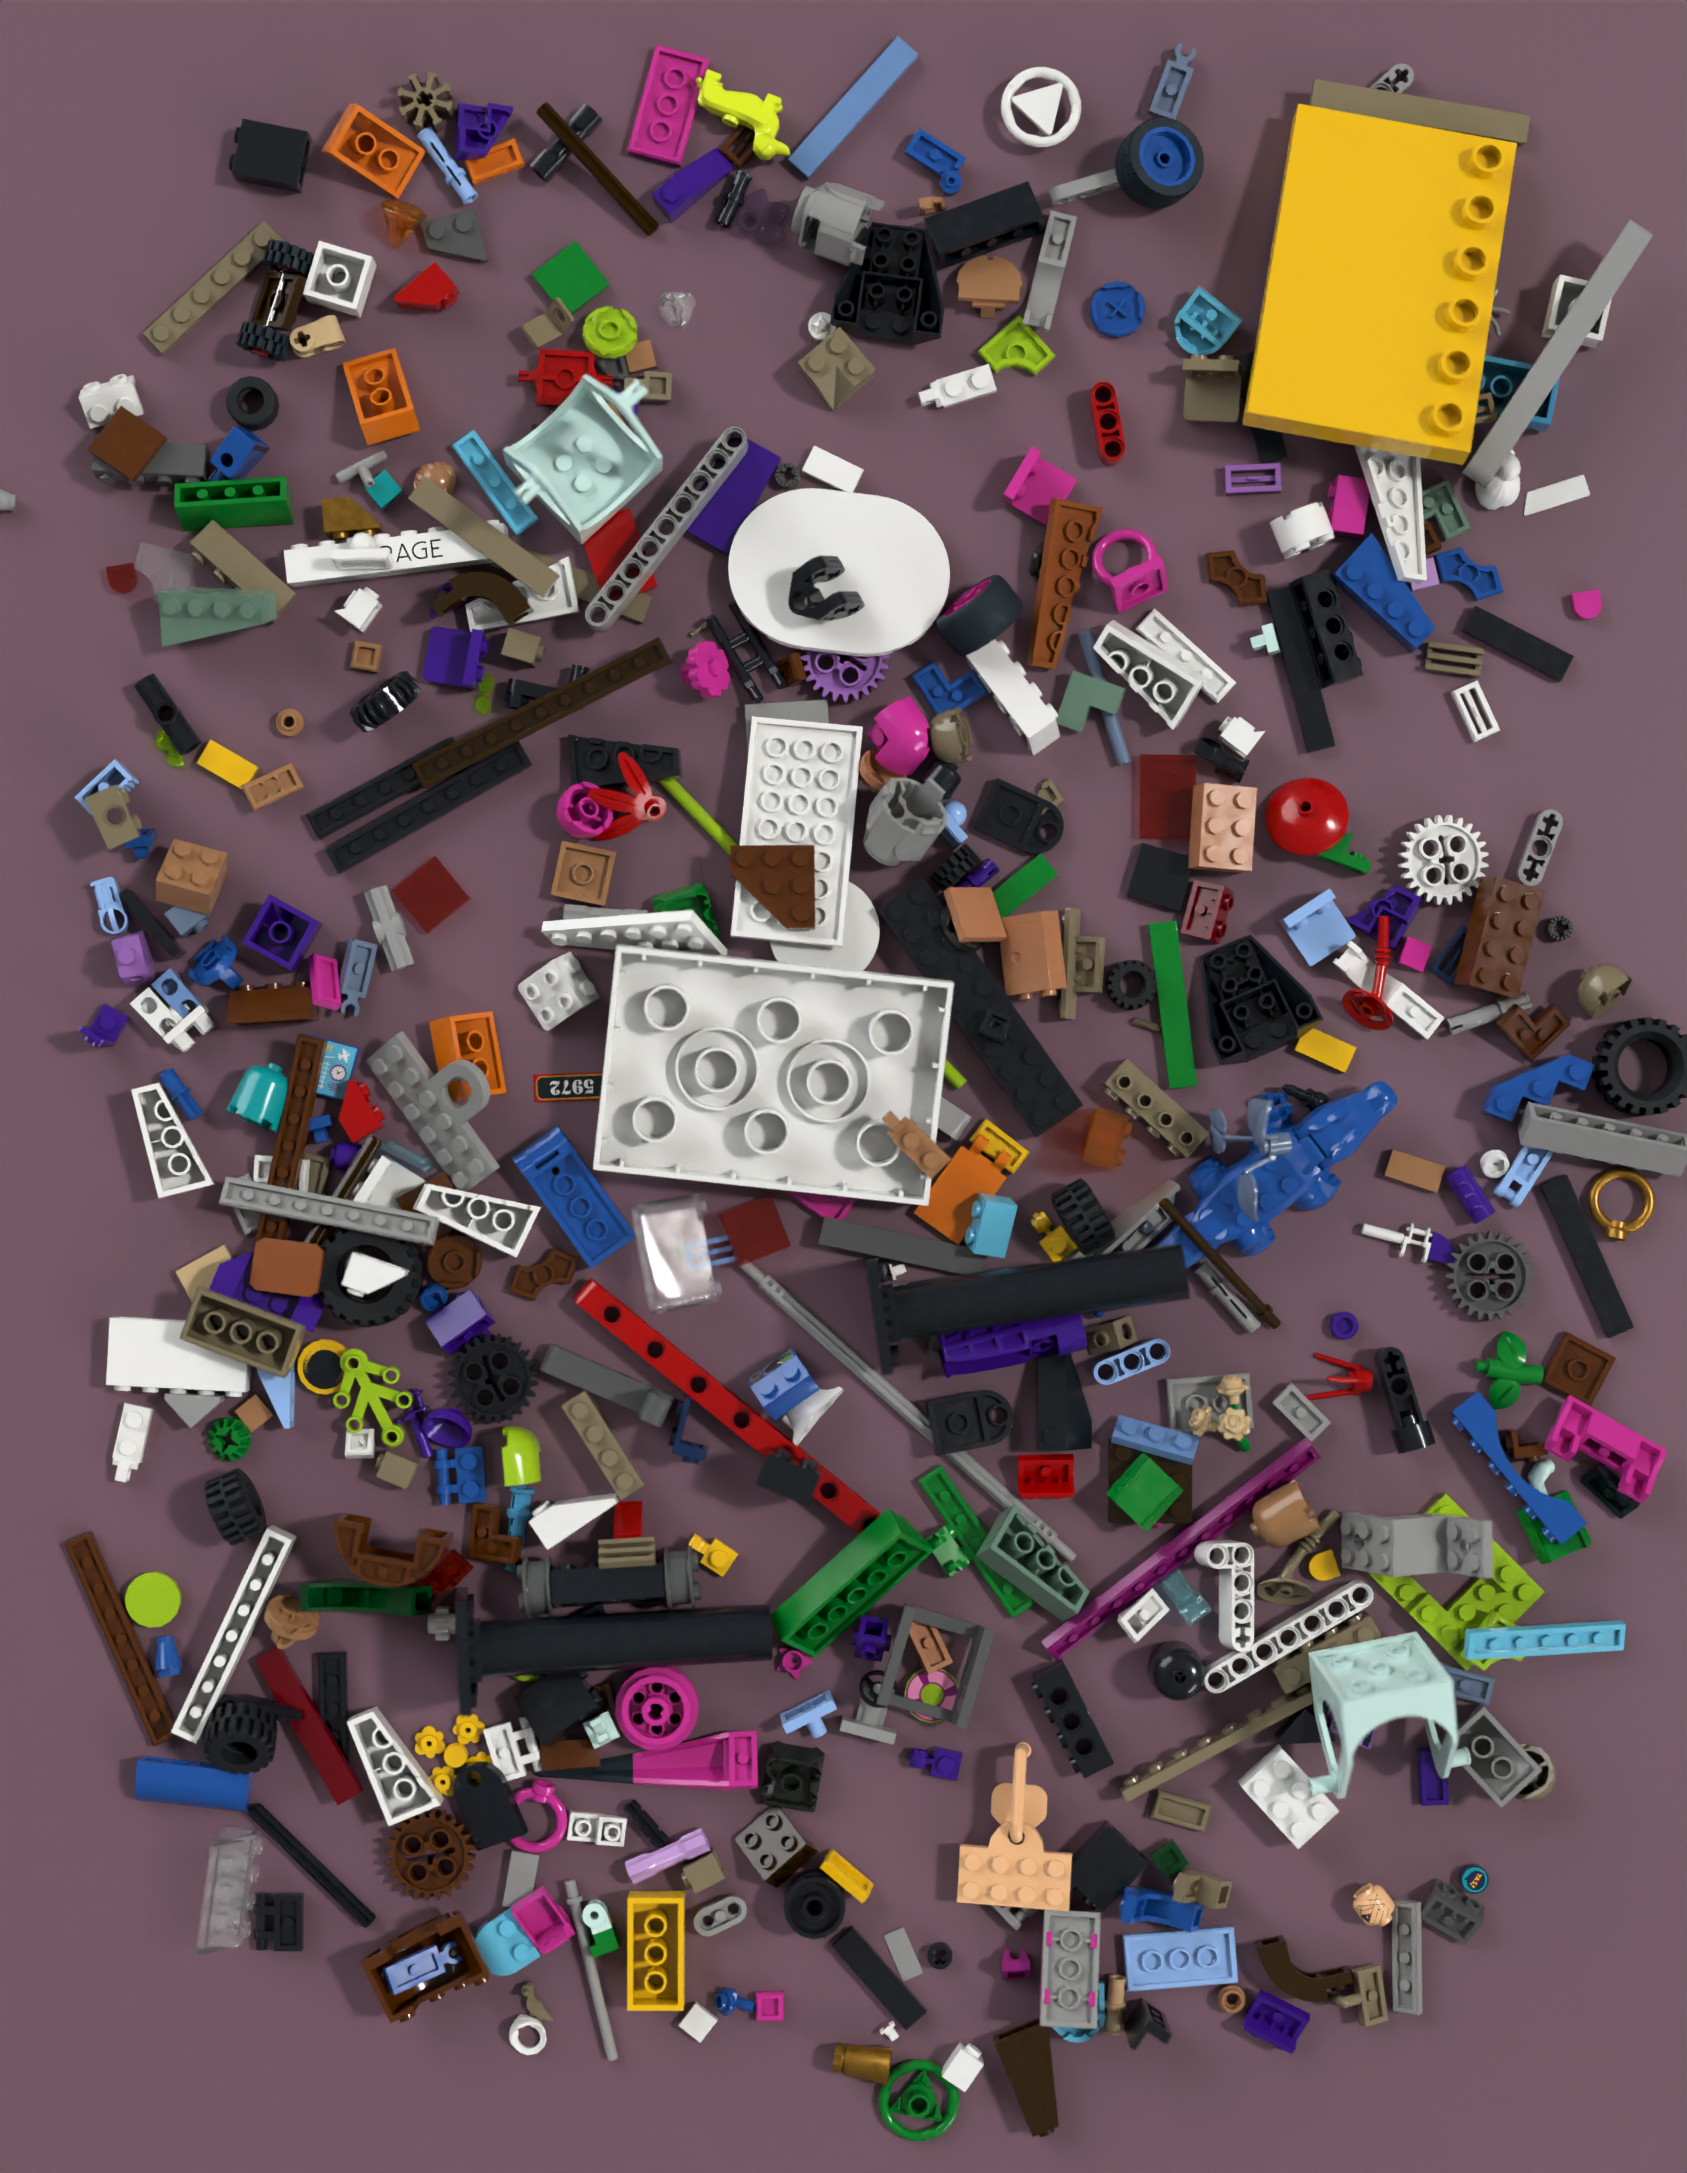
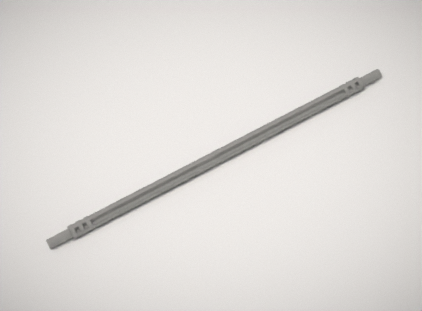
[739,1258,1077,1563]

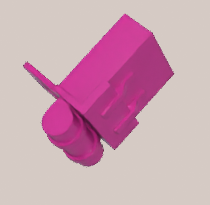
[511,1885,577,1955]

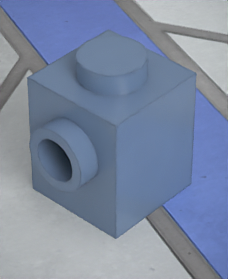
[164,906,212,937]

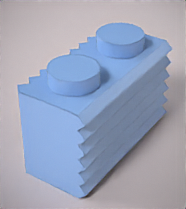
[75,759,139,815]

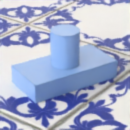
[780,1690,837,1738]

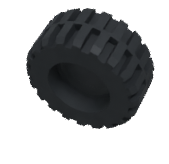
[318,1228,424,1327]

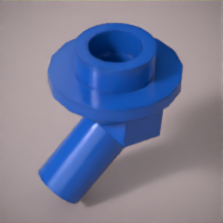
[715,1987,756,2016]

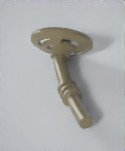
[1257,1509,1341,1605]

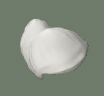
[1475,450,1521,510]

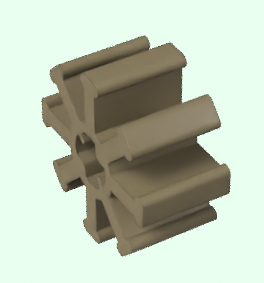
[397,71,455,133]

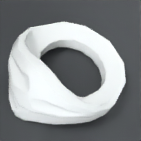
[509,2014,547,2055]

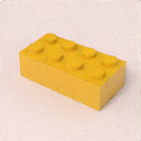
[627,1891,685,2011]

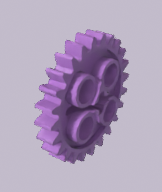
[800,649,890,704]

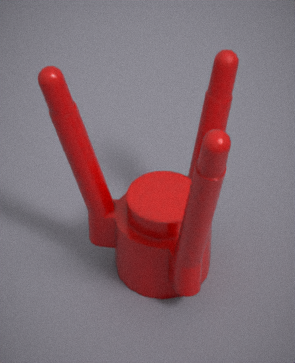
[1305,1353,1373,1400]

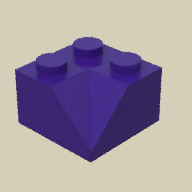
[242,894,323,972]

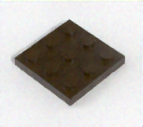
[1108,1438,1192,1523]

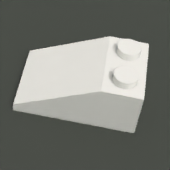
[529,1493,620,1550]

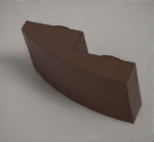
[539,1739,601,1772]

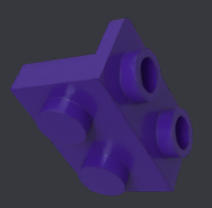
[1243,1989,1310,2054]

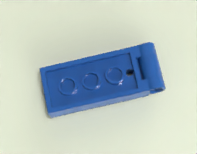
[512,1125,638,1268]

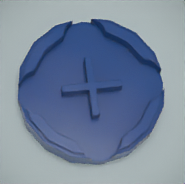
[1090,281,1145,338]

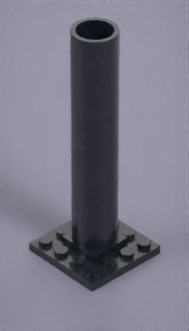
[865,1243,1190,1376]
[455,1587,773,1716]

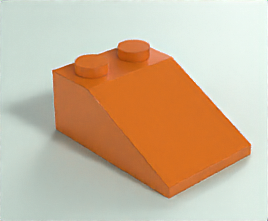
[321,104,426,199]
[342,348,420,446]

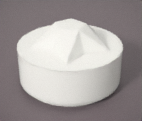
[808,312,836,342]
[1480,1150,1510,1178]

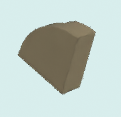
[1037,778,1065,815]

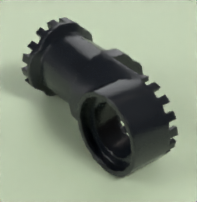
[1194,737,1249,783]

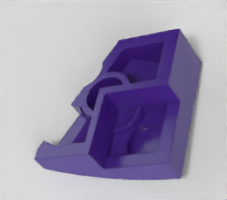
[455,103,513,160]
[1347,885,1423,950]

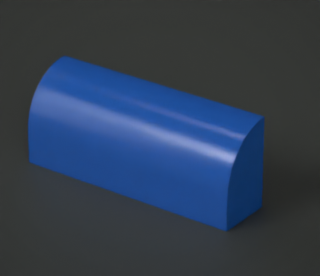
[135,1755,253,1812]

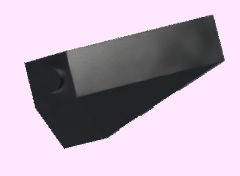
[1036,1352,1092,1450]

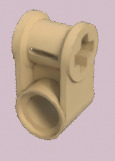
[290,315,346,359]

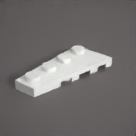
[465,556,580,632]

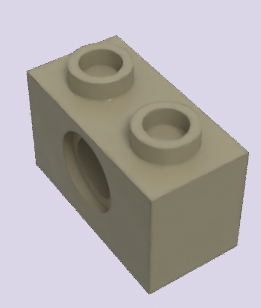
[84,784,143,850]

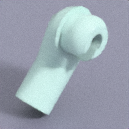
[1528,1459,1555,1495]

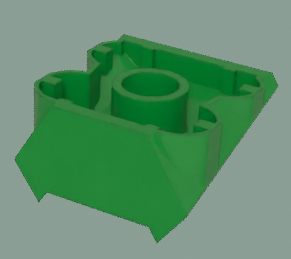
[652,882,721,940]
[1106,1452,1184,1532]
[1516,1490,1592,1565]

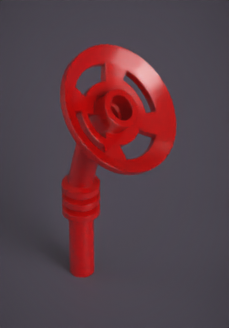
[1342,916,1393,1030]

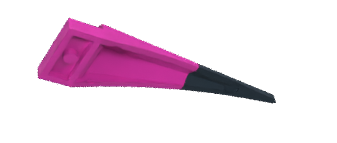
[536,1731,758,1791]

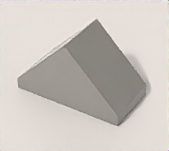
[164,1392,225,1429]

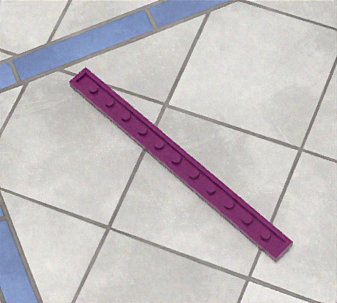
[1041,1438,1321,1661]

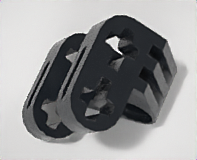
[788,556,865,620]

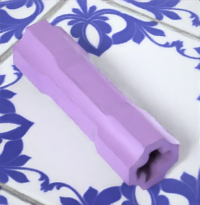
[625,1828,711,1885]

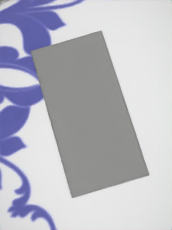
[884,1927,923,1982]

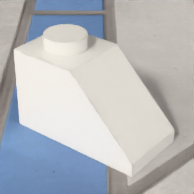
[341,1252,409,1297]

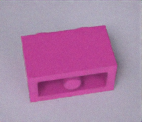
[1326,475,1370,539]

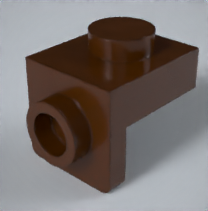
[1503,1429,1548,1462]

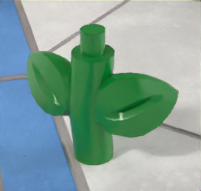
[1474,1331,1544,1409]

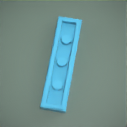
[451,429,539,536]

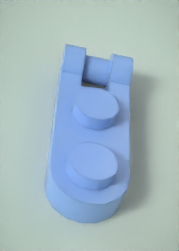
[1493,1145,1553,1209]

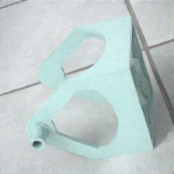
[502,374,663,545]
[1308,1632,1471,1799]

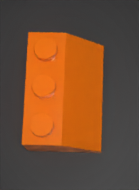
[429,1011,507,1102]

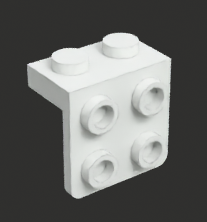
[518,952,600,1031]
[352,1155,426,1210]

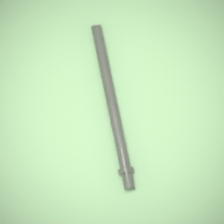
[564,1879,618,2061]

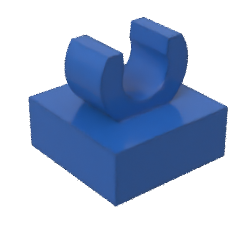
[124,828,157,860]
[308,1114,335,1144]

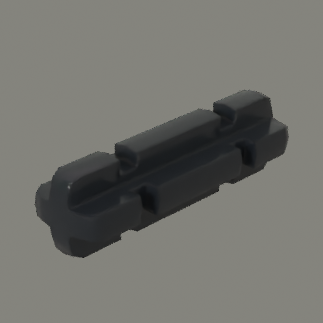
[624,1799,668,1849]

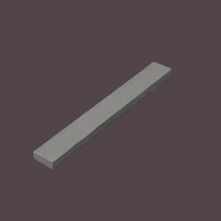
[219,1176,440,1246]

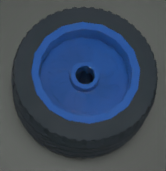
[1115,117,1204,209]

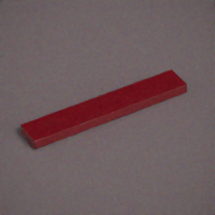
[254,1647,363,1806]

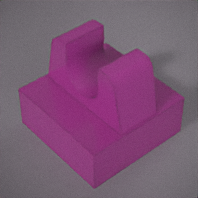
[1001,1948,1031,1980]

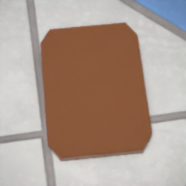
[249,1238,325,1297]

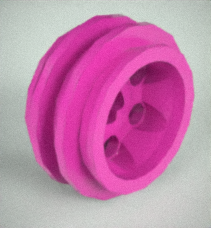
[615,1666,699,1751]

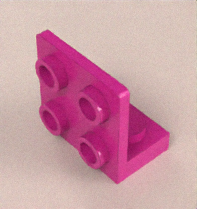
[1002,446,1077,526]

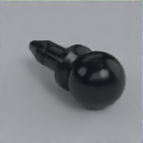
[1282,1084,1329,1112]

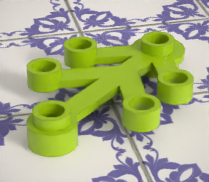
[333,1348,413,1447]

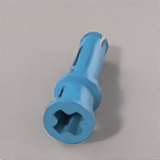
[503,1485,535,1572]

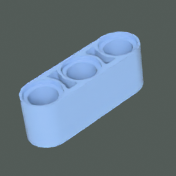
[1092,1338,1170,1385]

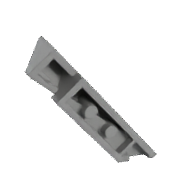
[1062,1178,1181,1260]

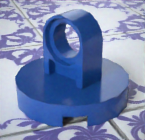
[188,936,244,990]

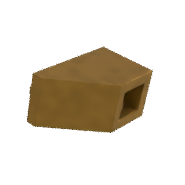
[321,497,383,541]

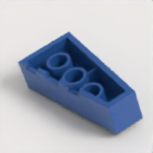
[1332,533,1435,653]

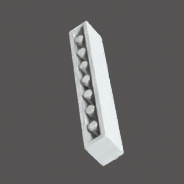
[171,1525,297,1744]

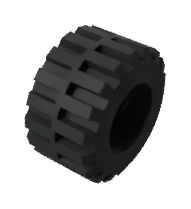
[1051,1178,1115,1255]
[205,1468,266,1546]
[204,1702,278,1774]

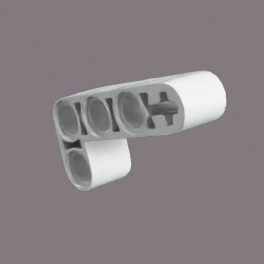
[1194,1540,1254,1652]

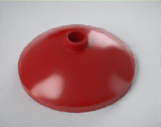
[1265,778,1349,856]

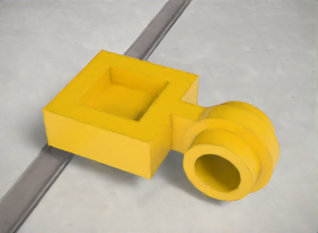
[1030,1211,1077,1262]

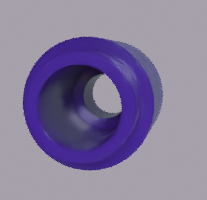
[330,1142,371,1171]

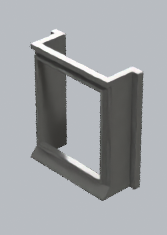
[876,1603,995,1729]

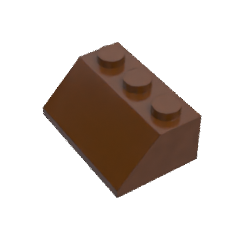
[226,982,319,1026]

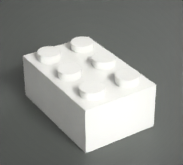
[1238,1744,1339,1849]

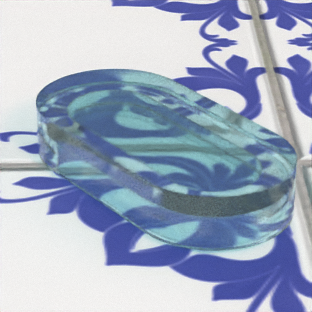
[380,1138,433,1172]

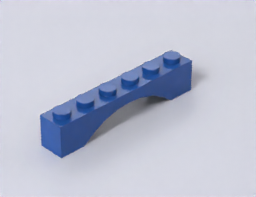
[1450,1391,1587,1545]

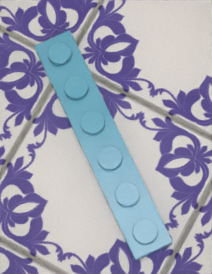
[1464,1620,1626,1660]

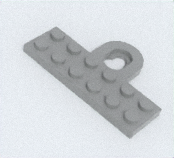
[366,1031,500,1192]

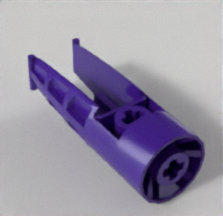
[938,1315,1087,1378]

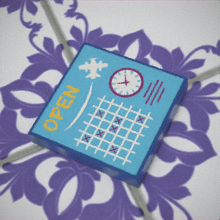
[305,1033,360,1101]

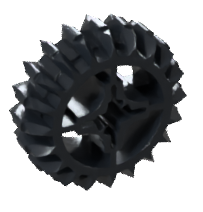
[350,671,421,732]

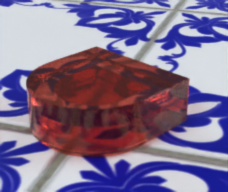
[106,563,138,594]

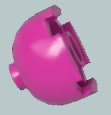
[556,781,613,839]

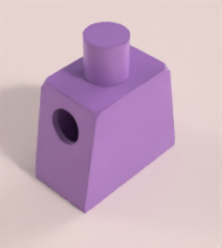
[112,930,157,988]

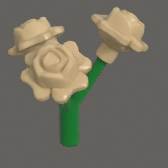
[1189,1375,1251,1452]

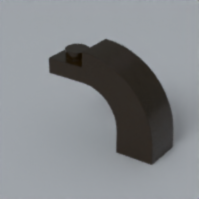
[431,572,534,626]
[1255,1935,1353,2002]

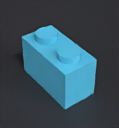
[965,1193,1018,1258]

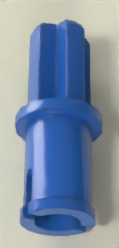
[158,1068,202,1121]

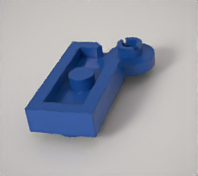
[904,128,966,195]

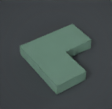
[1422,479,1471,542]
[1056,670,1126,732]

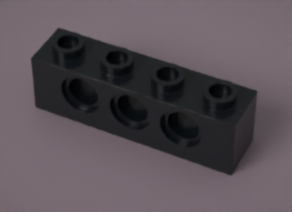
[1289,569,1363,689]
[1031,1659,1114,1779]

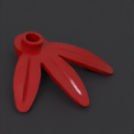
[587,752,667,840]

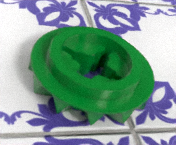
[207,1417,251,1462]

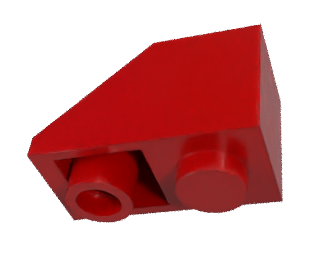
[339,1078,386,1143]

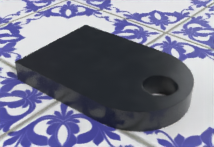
[974,778,1064,854]
[925,1390,1013,1457]
[453,1761,529,1851]

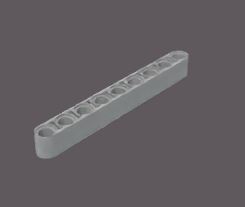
[585,427,748,633]

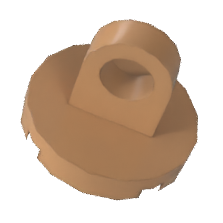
[264,1594,320,1650]

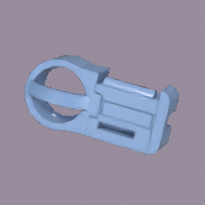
[90,877,130,935]

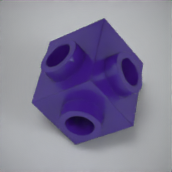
[851,1615,892,1662]

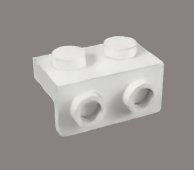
[79,374,144,429]

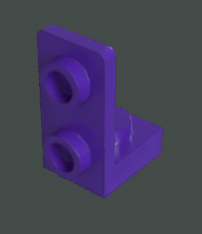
[78,1003,130,1048]

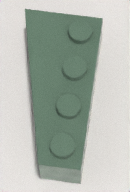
[158,586,277,647]
[975,1504,1089,1622]

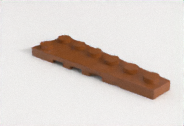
[1026,498,1103,669]

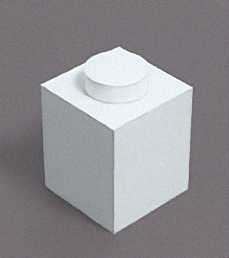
[941,2042,984,2092]

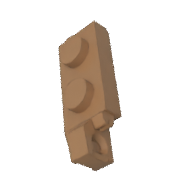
[882,1111,951,1179]

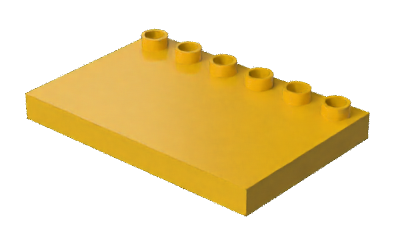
[1242,104,1517,465]

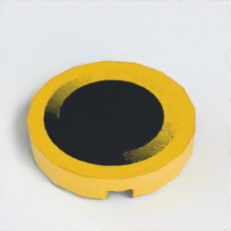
[297,1339,354,1395]

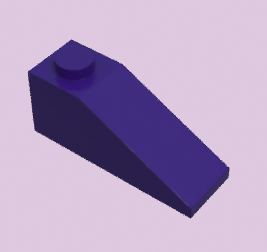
[652,147,734,223]

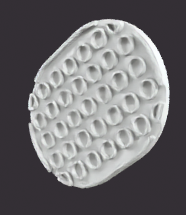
[728,488,950,657]

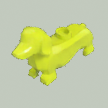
[695,69,790,161]

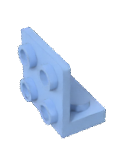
[1279,888,1356,966]

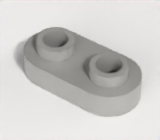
[694,1894,747,1936]

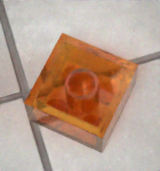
[1079,1107,1132,1170]

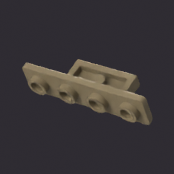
[1058,907,1105,1020]

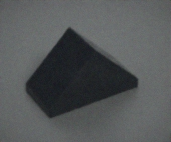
[1275,1708,1335,1745]

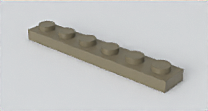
[143,221,284,355]

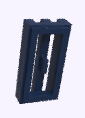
[1428,925,1467,986]

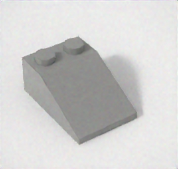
[1440,1704,1543,1808]

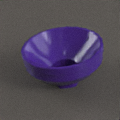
[422,1407,472,1448]

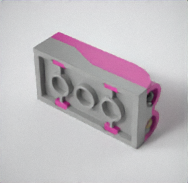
[1039,1910,1101,2029]

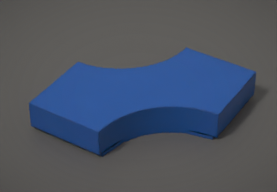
[1433,547,1504,601]

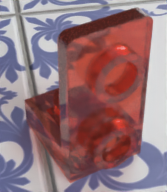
[420,1548,474,1612]

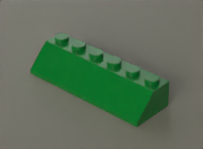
[771,1509,934,1657]

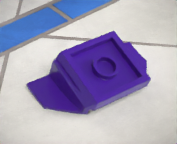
[209,1251,324,1332]

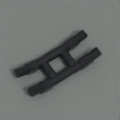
[705,601,787,703]

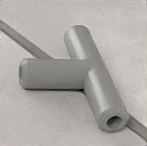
[335,450,388,488]

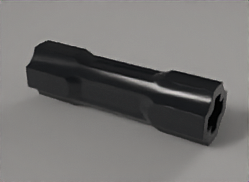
[530,103,603,183]

